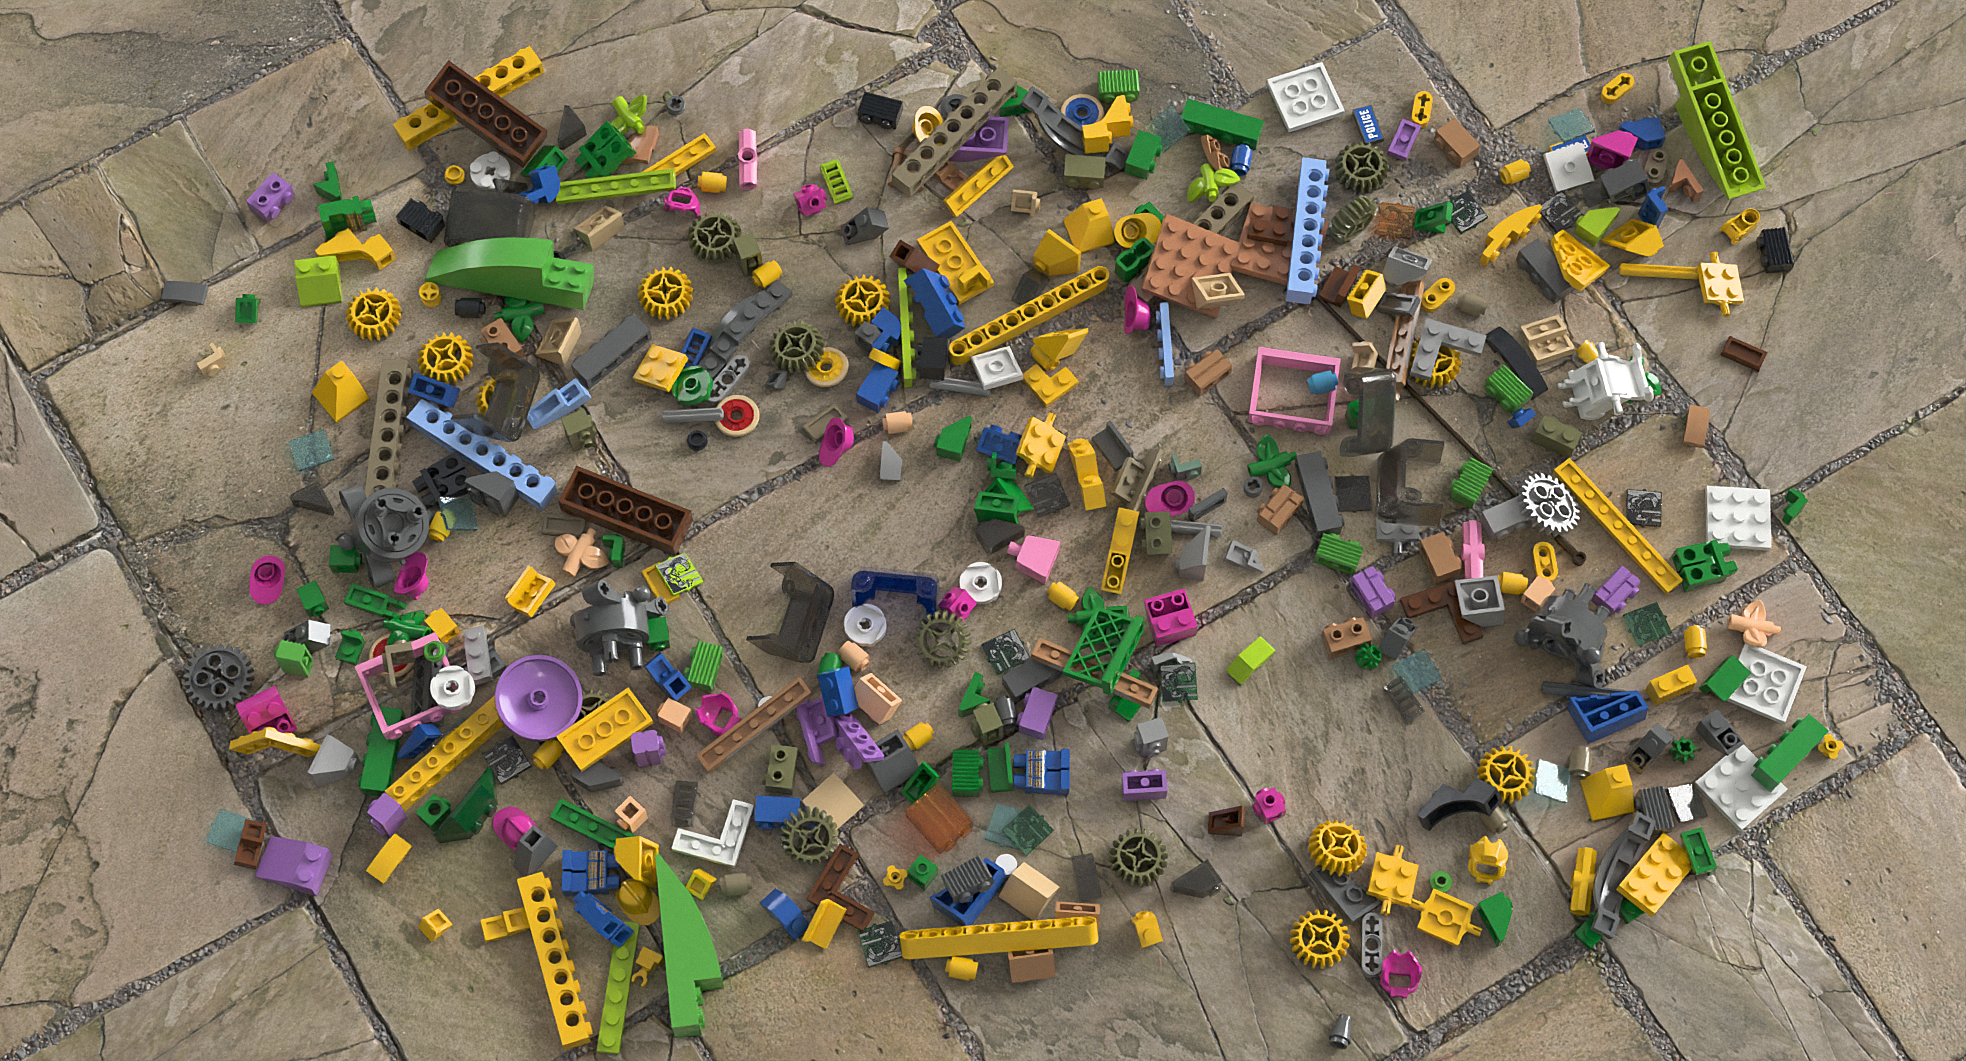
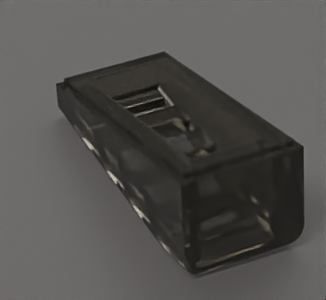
[1383,675,1425,723]
[670,781,698,828]

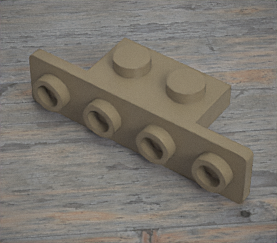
[1110,448,1163,511]

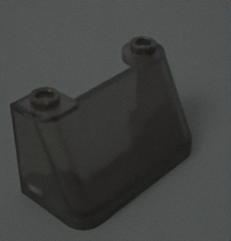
[444,185,535,247]
[1340,366,1396,457]

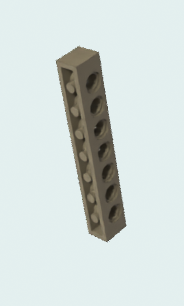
[892,67,1017,198]
[1128,183,1254,308]
[365,359,413,498]

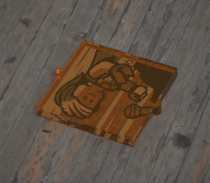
[1377,202,1415,239]

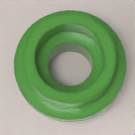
[424,641,446,662]
[1430,871,1452,893]

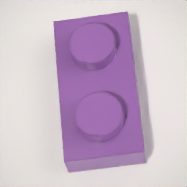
[1387,119,1421,162]

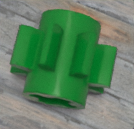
[1355,643,1382,671]
[1669,736,1698,765]

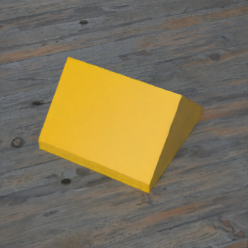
[1032,328,1089,361]

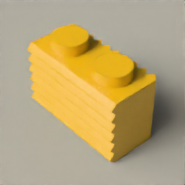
[1347,270,1387,319]
[1645,665,1697,706]

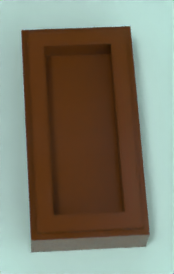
[1720,336,1768,372]

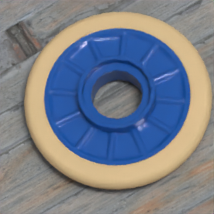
[1060,94,1104,127]

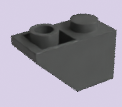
[841,207,889,245]
[1378,616,1418,660]
[283,620,330,652]
[1696,709,1745,756]
[1625,723,1675,774]
[571,759,624,793]
[513,824,558,877]

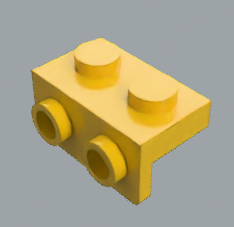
[505,566,556,618]

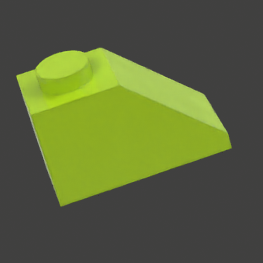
[1574,207,1620,247]

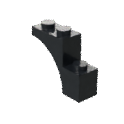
[1417,778,1502,831]

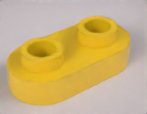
[1421,278,1455,312]
[1532,542,1558,583]

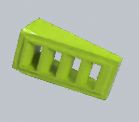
[820,159,854,205]

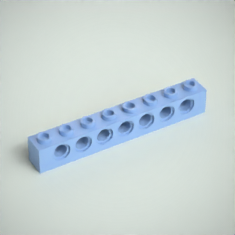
[1286,157,1329,304]
[406,399,557,511]

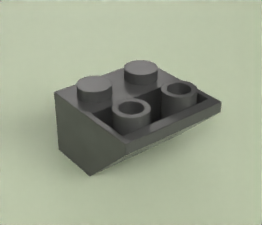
[464,471,519,517]
[862,729,919,794]

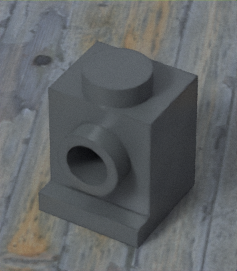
[855,321,881,353]

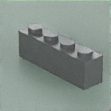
[571,314,652,389]
[1294,451,1345,539]

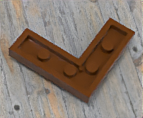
[1400,579,1484,644]
[806,843,875,933]

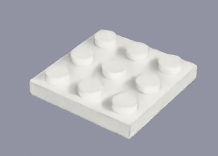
[1266,62,1345,132]
[1705,486,1771,551]
[1726,643,1806,725]
[1694,745,1788,832]

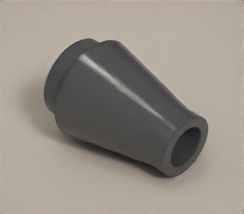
[1329,1014,1352,1049]

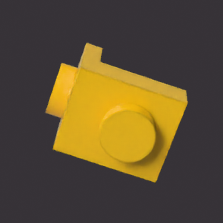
[958,264,991,293]
[1131,911,1163,948]

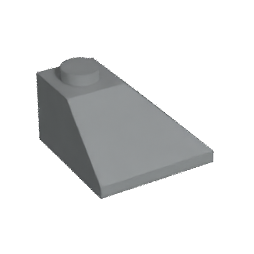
[1382,246,1432,286]
[1175,526,1211,581]
[1455,575,1505,627]
[307,734,359,788]

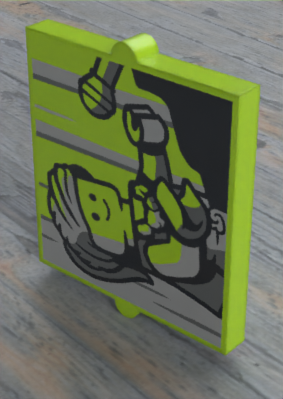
[655,553,703,596]

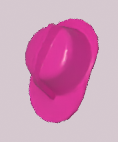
[1124,285,1151,335]
[819,418,854,467]
[1145,481,1195,517]
[394,552,429,600]
[249,555,285,604]
[493,806,537,851]

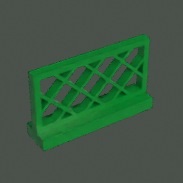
[1063,607,1145,695]

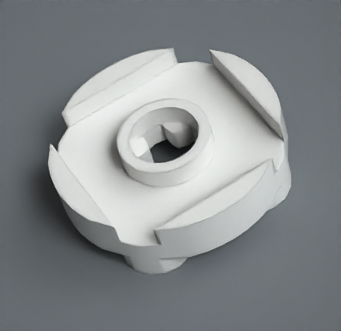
[470,152,511,192]
[960,562,1002,605]
[844,604,887,647]
[430,666,475,710]

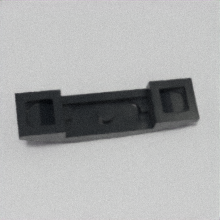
[1485,326,1548,400]

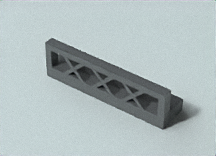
[411,642,449,728]

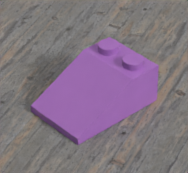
[949,116,1009,162]
[255,836,333,896]

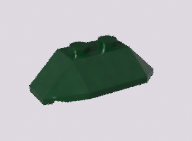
[433,767,498,843]

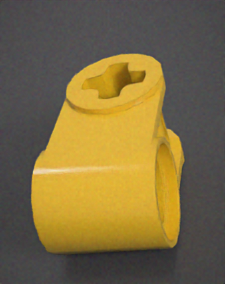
[1720,208,1760,245]

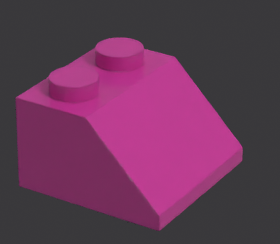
[1586,130,1638,170]

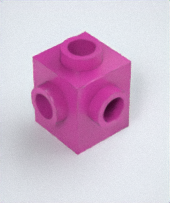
[793,184,827,216]
[938,587,977,622]
[1252,787,1286,825]

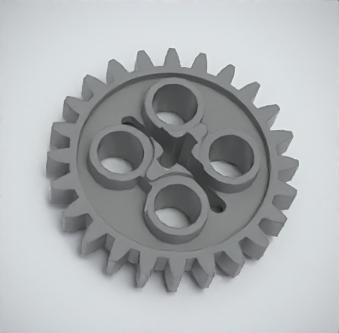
[1517,473,1580,537]

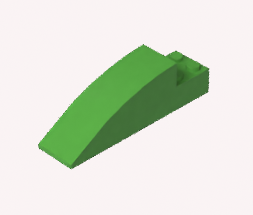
[425,237,594,310]
[655,854,724,1038]

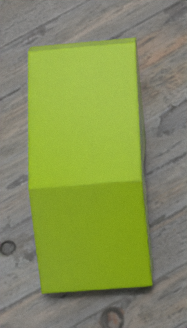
[1226,636,1276,685]

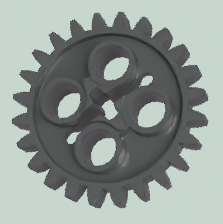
[183,643,255,712]

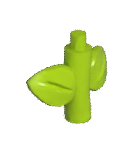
[611,95,647,135]
[1187,163,1240,202]

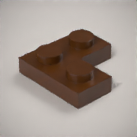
[1247,205,1293,246]

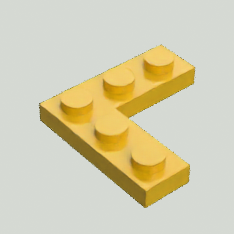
[229,727,321,757]

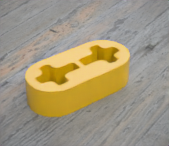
[1601,73,1634,104]
[1411,91,1433,129]
[868,348,902,370]

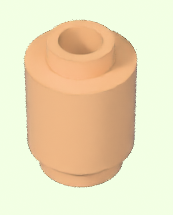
[882,411,913,434]
[838,641,870,672]

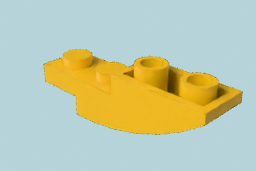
[1479,204,1543,267]
[1101,507,1140,594]

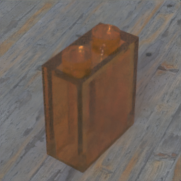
[906,783,973,854]

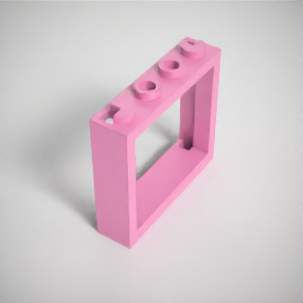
[1248,347,1341,435]
[355,632,465,740]

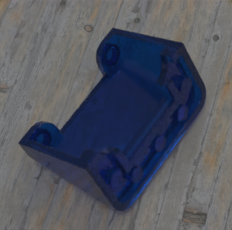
[851,567,940,616]

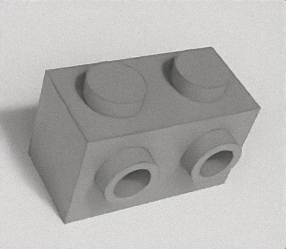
[1479,497,1529,541]
[1133,717,1169,758]

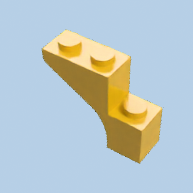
[1082,95,1134,154]
[315,228,396,271]
[1067,438,1106,511]

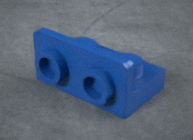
[1638,186,1668,229]
[976,424,1022,464]

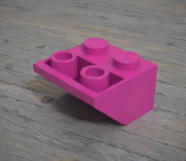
[1144,588,1198,647]
[236,685,297,734]

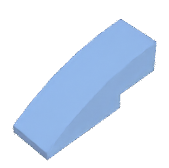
[523,378,592,429]

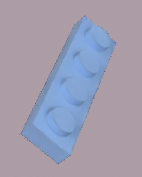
[1155,303,1174,386]

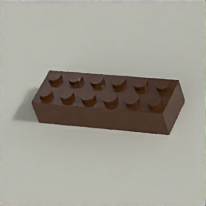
[424,60,548,168]
[558,466,693,556]

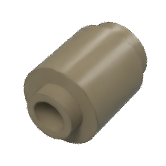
[1456,293,1488,318]
[1569,746,1593,780]
[1479,806,1509,834]
[720,872,753,897]

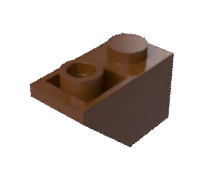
[889,240,940,274]

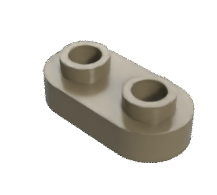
[1644,148,1669,186]

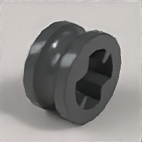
[667,96,685,115]
[1244,476,1263,498]

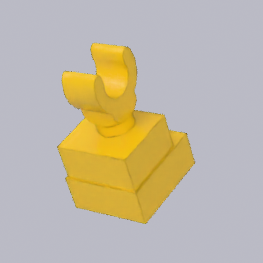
[631,946,665,988]

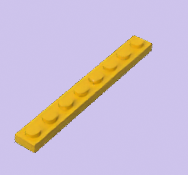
[1553,458,1683,595]

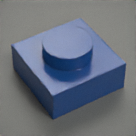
[1507,408,1536,428]

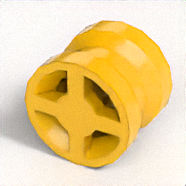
[419,282,442,308]

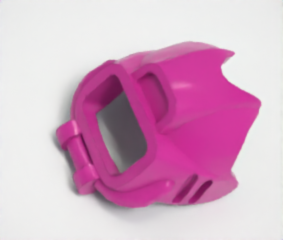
[663,187,701,218]
[695,692,741,736]
[1380,949,1422,999]

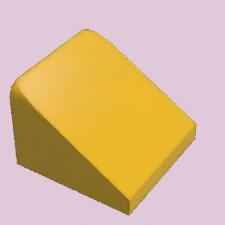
[685,868,717,900]
[418,909,452,942]

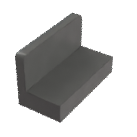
[1092,421,1134,472]

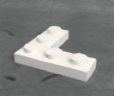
[671,799,754,868]

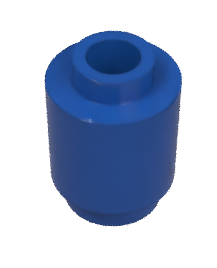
[1230,144,1253,176]

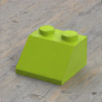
[294,255,342,307]

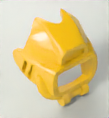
[1468,836,1508,885]

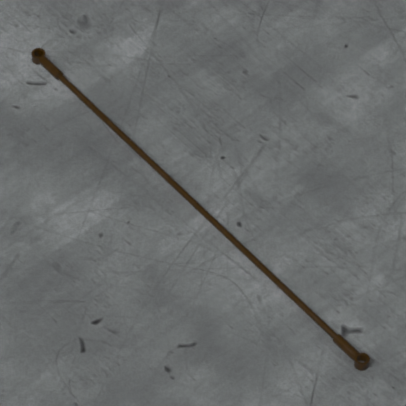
[1314,293,1586,566]

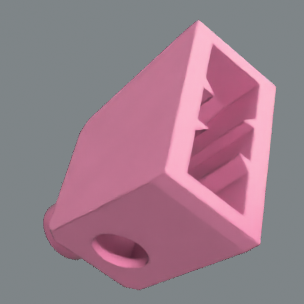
[1007,536,1060,584]

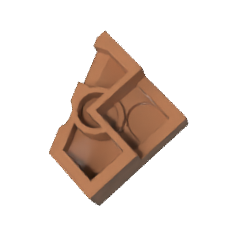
[622,125,659,165]

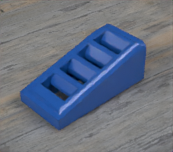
[680,327,712,369]
[397,724,442,759]

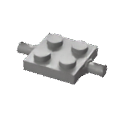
[1376,487,1419,556]

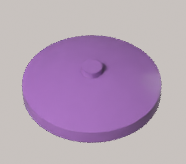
[495,655,583,741]

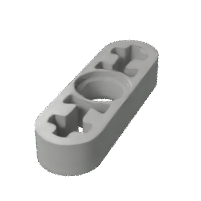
[707,355,750,406]
[1361,912,1382,978]

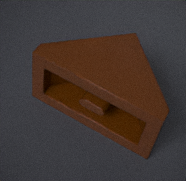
[1208,806,1245,837]

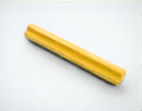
[1619,263,1699,280]

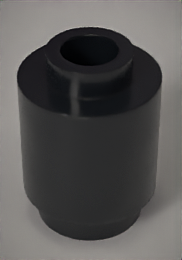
[455,297,486,318]

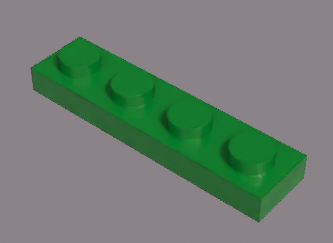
[550,798,636,851]

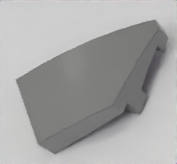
[880,441,902,481]
[1224,540,1265,573]
[1150,652,1193,672]

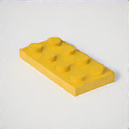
[917,221,994,305]
[556,688,653,772]
[1616,832,1692,918]

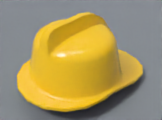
[912,106,943,146]
[1114,213,1161,248]
[615,878,660,926]

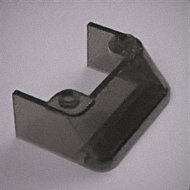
[451,342,540,442]
[1375,438,1444,528]
[746,561,834,663]

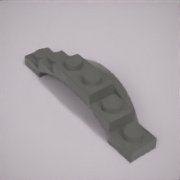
[1020,86,1130,171]
[697,280,793,380]
[1590,812,1656,939]

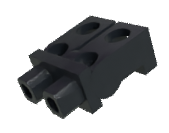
[412,451,471,509]

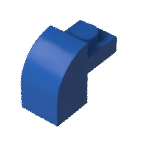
[517,165,560,205]
[871,307,901,353]
[643,652,692,701]
[760,888,810,940]

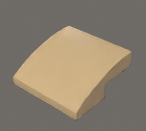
[1520,315,1575,366]
[801,773,864,830]

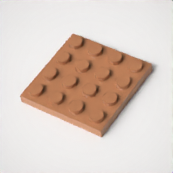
[1231,203,1329,285]
[1140,214,1240,319]

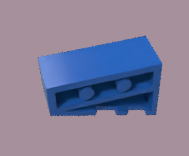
[904,268,966,339]
[1567,690,1648,744]
[929,858,1007,926]

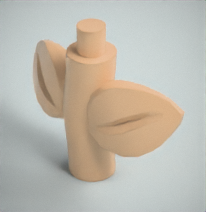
[555,528,609,577]
[1727,600,1781,647]

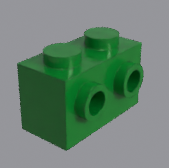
[1124,130,1164,180]

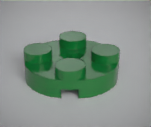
[671,366,713,406]

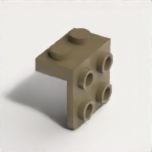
[382,640,415,698]

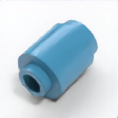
[1307,370,1339,395]

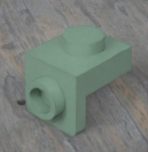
[1168,454,1202,481]

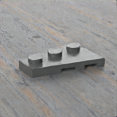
[1309,865,1383,925]

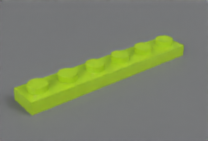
[556,169,676,204]
[898,267,916,388]
[597,921,640,1055]

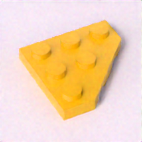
[1550,229,1610,291]

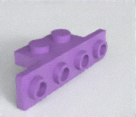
[796,697,838,766]
[833,712,884,770]

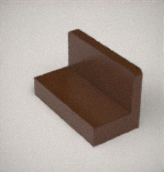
[1319,264,1361,308]

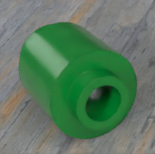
[817,652,842,679]

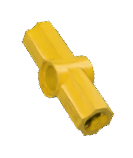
[1570,847,1597,916]

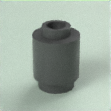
[993,696,1018,729]

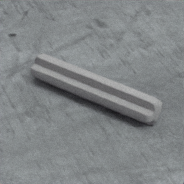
[929,377,990,396]
[662,408,724,423]

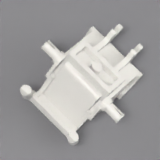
[1557,342,1654,420]

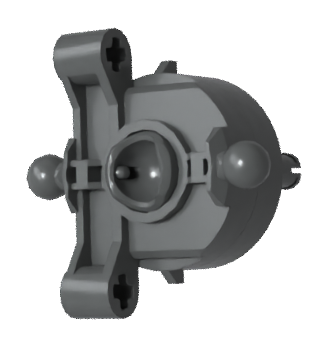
[338,485,434,588]
[570,579,668,676]
[1514,583,1610,688]

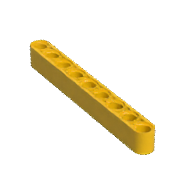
[949,266,1109,365]
[899,916,1098,959]

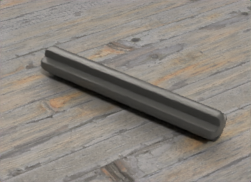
[1541,681,1626,698]

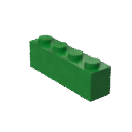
[1179,98,1264,150]
[358,706,405,797]
[1751,714,1829,793]

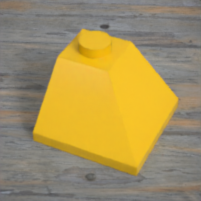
[1063,198,1115,254]
[1601,219,1664,257]
[1033,229,1081,276]
[312,360,370,423]
[1580,764,1634,822]
[614,836,659,888]

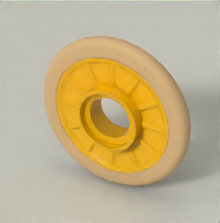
[804,347,849,387]

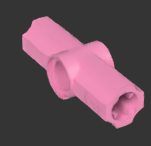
[738,129,757,190]
[1461,520,1485,579]

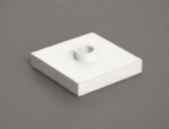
[1543,143,1595,193]
[970,346,1023,390]

